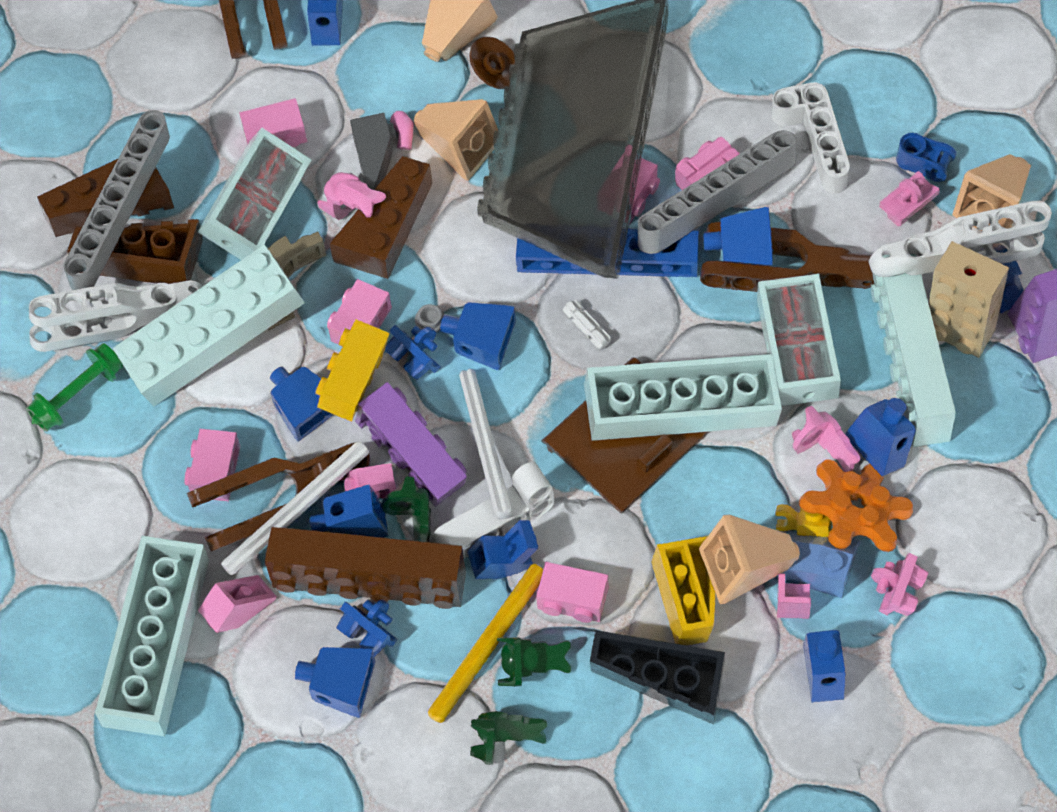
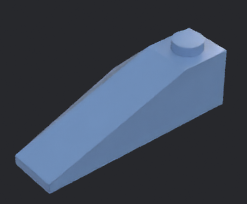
[774,531,860,598]

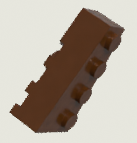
[37,152,174,237]
[330,156,433,279]
[67,219,203,284]

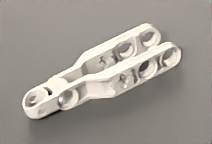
[869,200,1052,277]
[29,280,203,352]

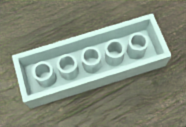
[113,244,305,407]
[871,254,956,447]
[584,354,782,440]
[95,536,209,737]

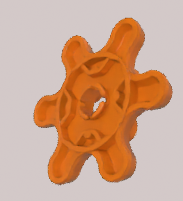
[799,459,913,552]

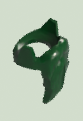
[382,476,431,542]
[497,637,571,687]
[470,711,547,765]

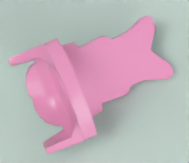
[317,172,386,220]
[792,406,860,472]

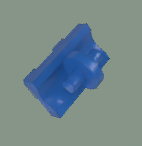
[385,325,441,380]
[336,599,398,657]

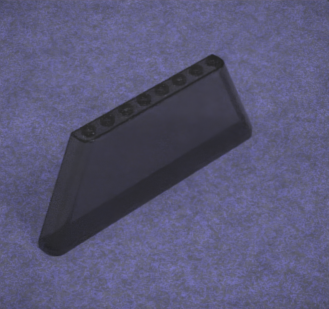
[477,0,669,279]

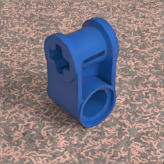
[896,132,957,182]

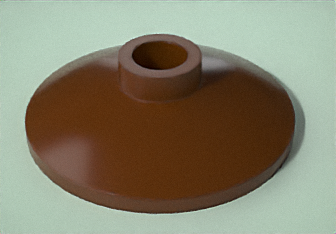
[469,37,520,89]

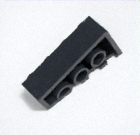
[590,630,725,725]

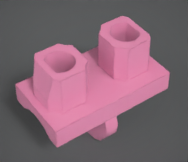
[879,171,940,226]
[871,553,928,616]

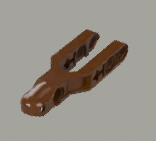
[219,0,288,59]
[700,222,874,292]
[186,442,370,552]

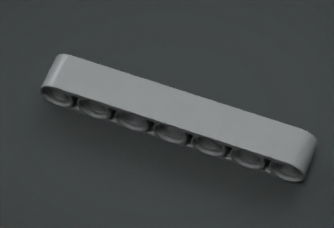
[64,110,170,290]
[638,130,797,254]

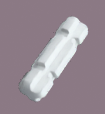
[563,300,611,350]

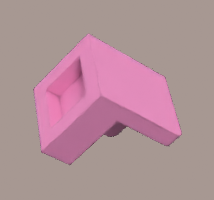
[777,574,811,619]

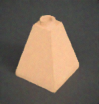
[422,0,498,62]
[414,99,502,181]
[952,154,1031,231]
[699,515,800,604]

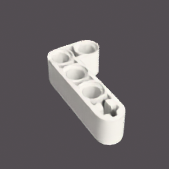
[771,82,850,193]
[432,462,554,559]

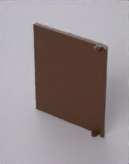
[541,357,710,514]

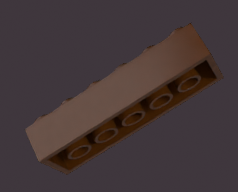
[265,527,466,609]

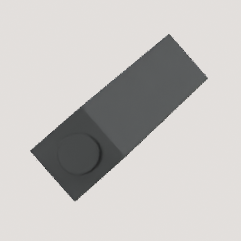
[350,112,396,190]

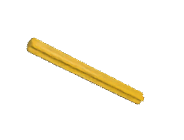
[428,564,543,723]

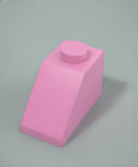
[198,575,277,633]

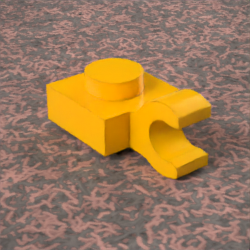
[775,504,832,537]

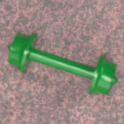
[26,343,123,432]

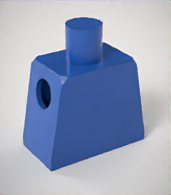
[307,0,343,46]
[703,207,773,266]
[440,302,516,370]
[270,366,334,442]
[845,398,916,477]
[310,484,389,538]
[803,630,846,703]
[295,647,376,718]

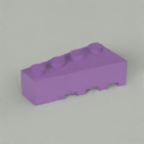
[1007,269,1057,364]
[355,382,467,507]

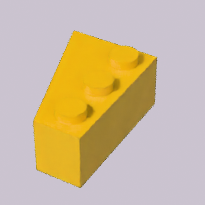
[315,319,390,422]
[651,536,715,646]

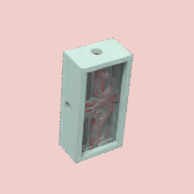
[198,128,312,260]
[757,274,841,406]

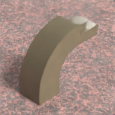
[268,231,326,331]

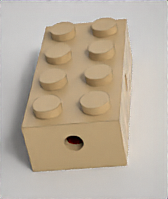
[929,241,1009,358]

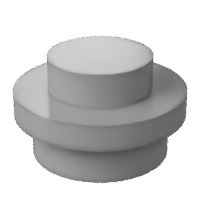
[415,304,445,333]

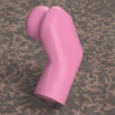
[390,111,414,150]

